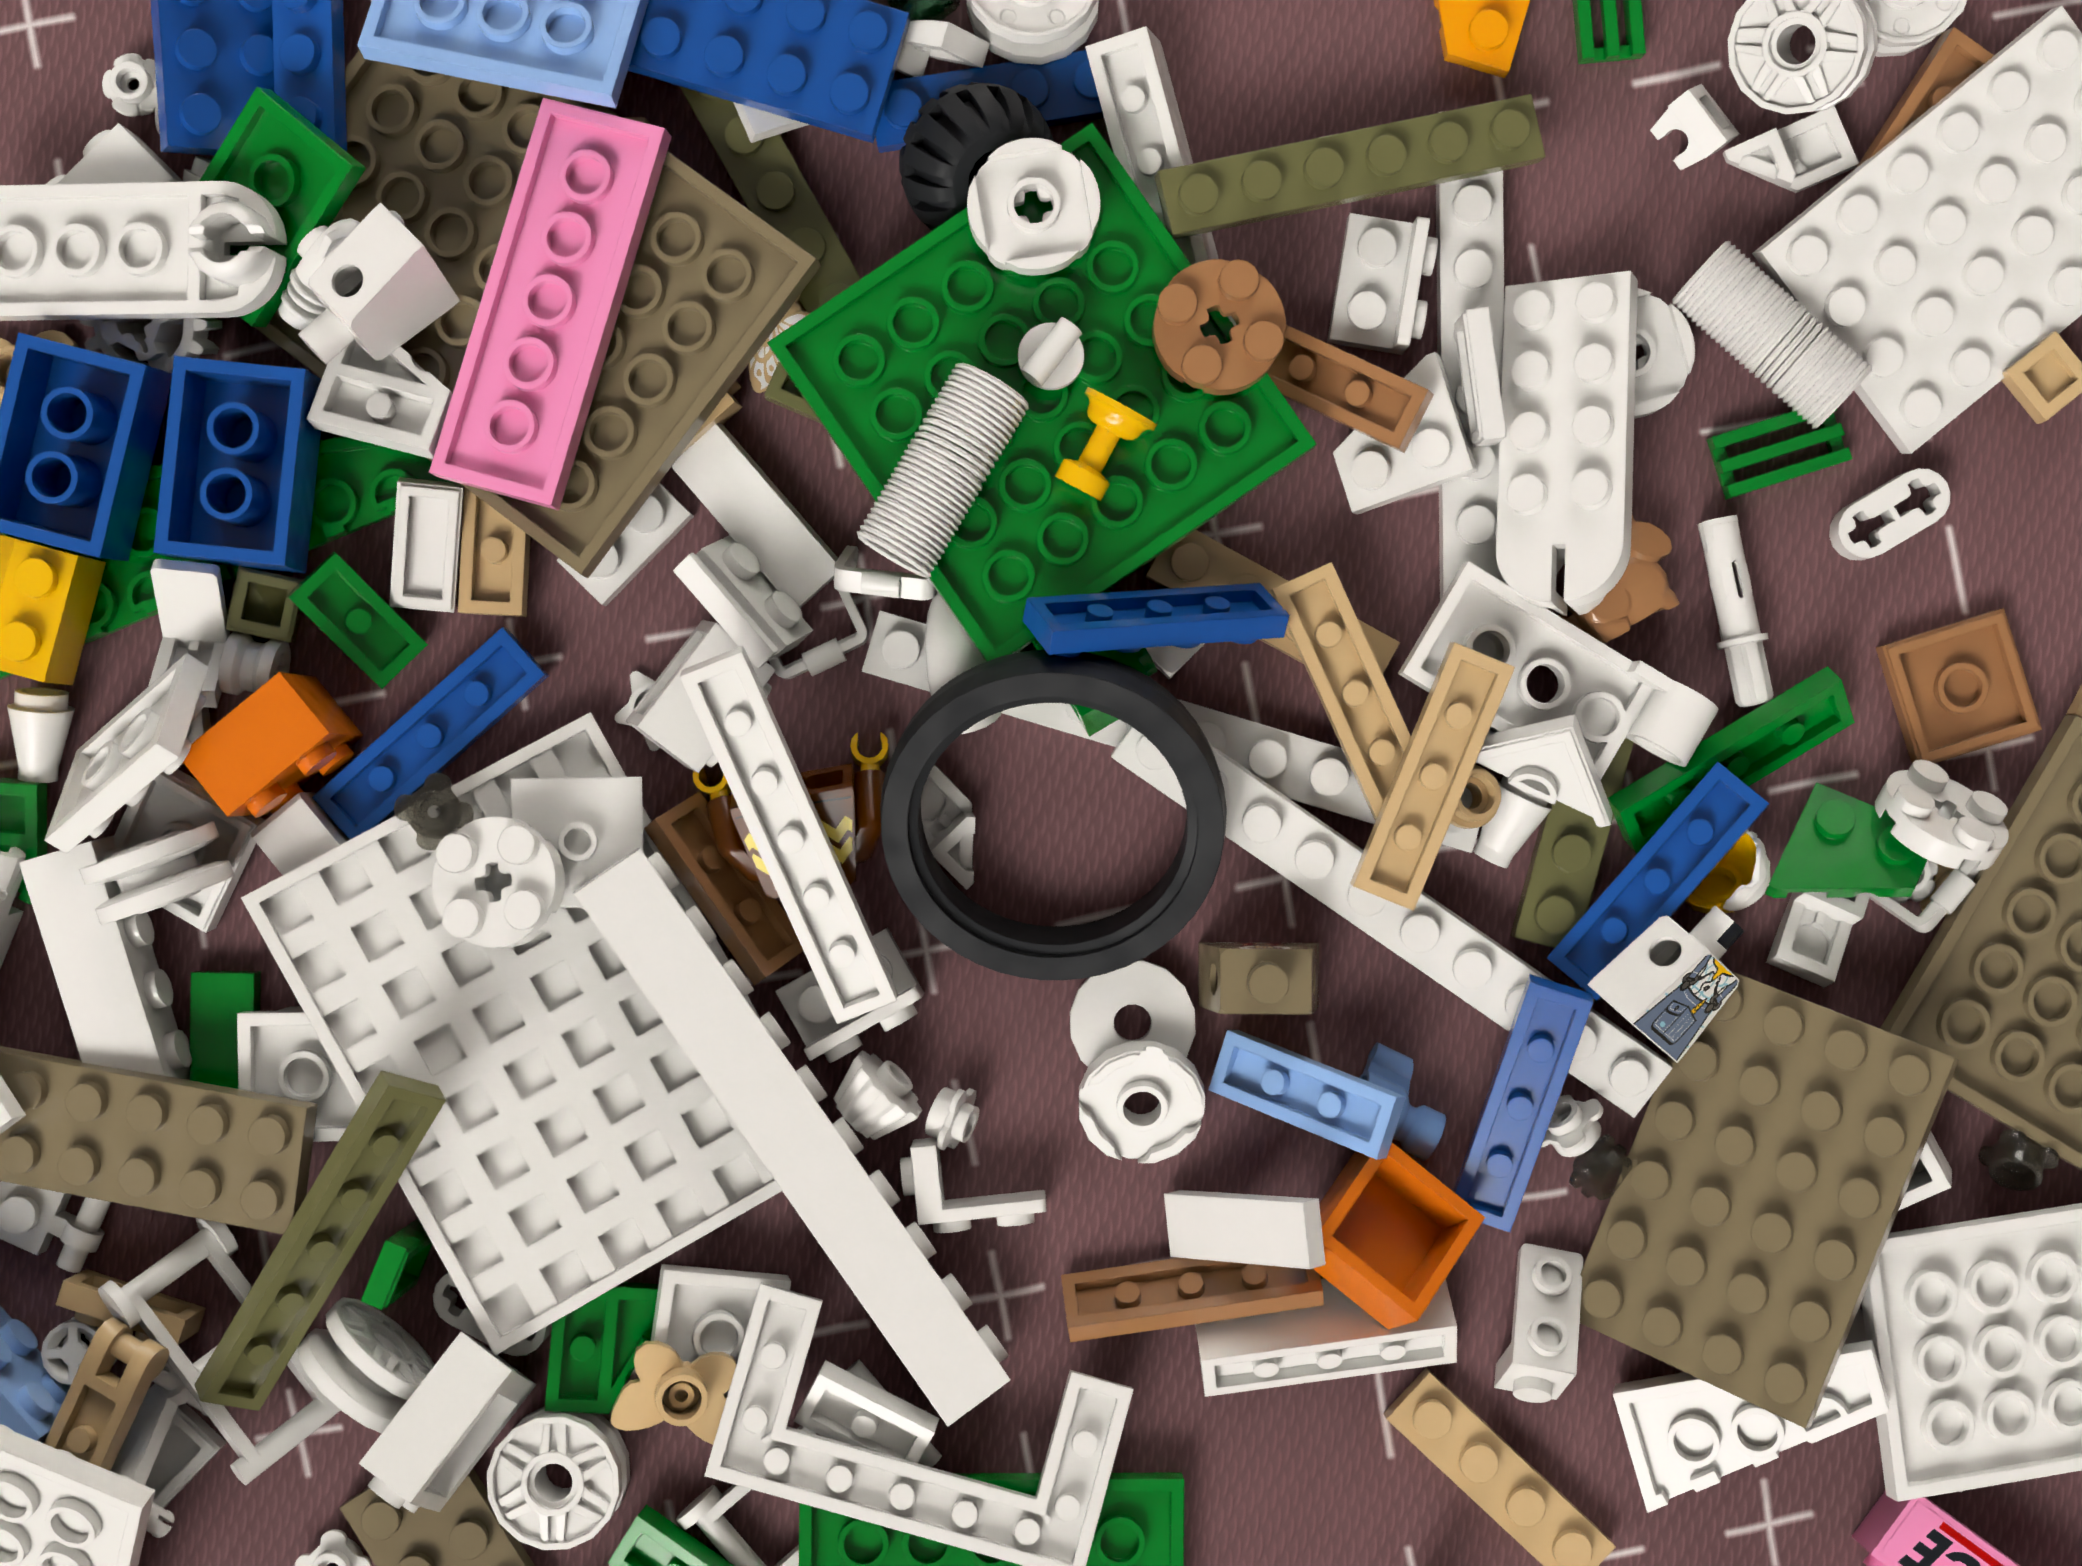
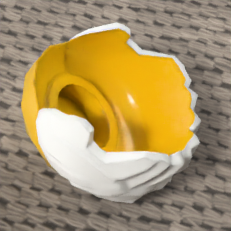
[1685,830,1771,914]

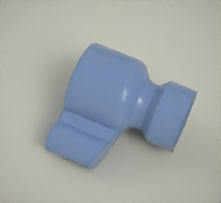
[1359,1042,1446,1161]

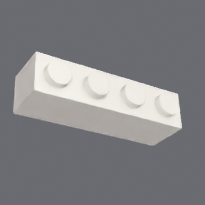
[19,836,192,1079]

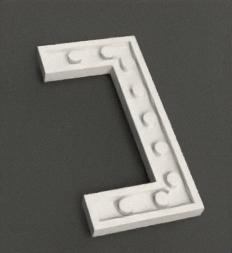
[704,1282,1134,1566]

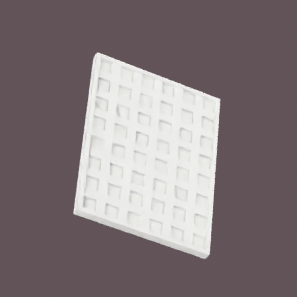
[241,712,782,1356]

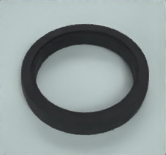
[880,649,1227,980]

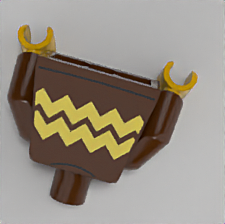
[693,732,889,899]

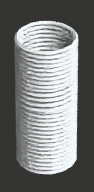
[1672,241,1872,429]
[857,363,1029,578]

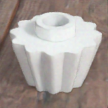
[833,1050,922,1140]

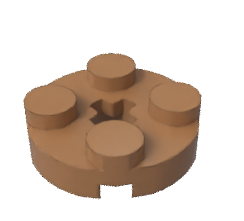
[1152,259,1286,395]

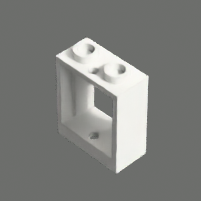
[359,1331,536,1513]

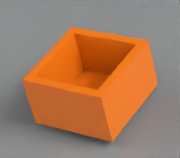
[183,672,363,818]
[1313,1143,1485,1330]

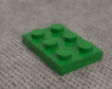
[199,87,366,328]

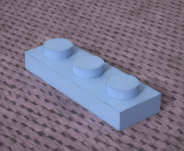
[1208,1030,1406,1160]

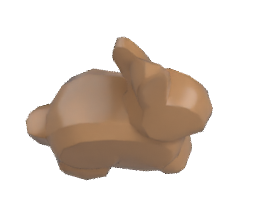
[1558,515,1680,643]

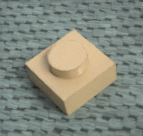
[2001,331,2082,424]

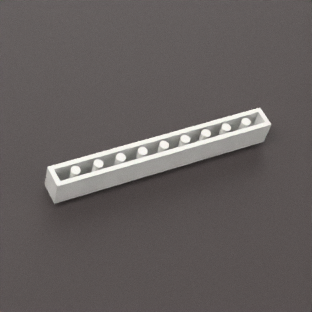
[573,848,1011,1427]

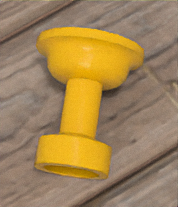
[1055,387,1157,501]

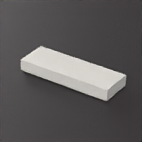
[672,424,838,608]
[1164,1190,1326,1269]

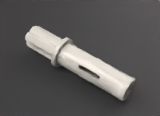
[1697,515,1774,707]

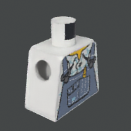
[1587,905,1745,1063]

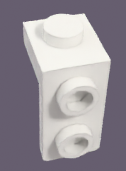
[148,559,230,708]
[900,1138,1047,1233]
[1494,1243,1584,1403]

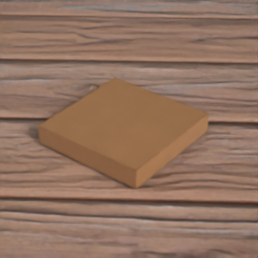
[1875,608,2042,763]

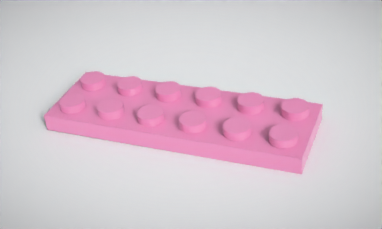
[429,98,672,510]

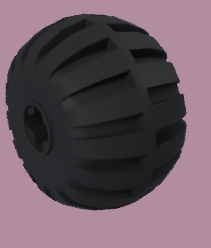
[899,82,1054,230]

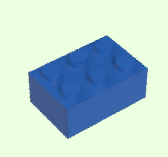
[0,332,172,561]
[153,356,321,573]

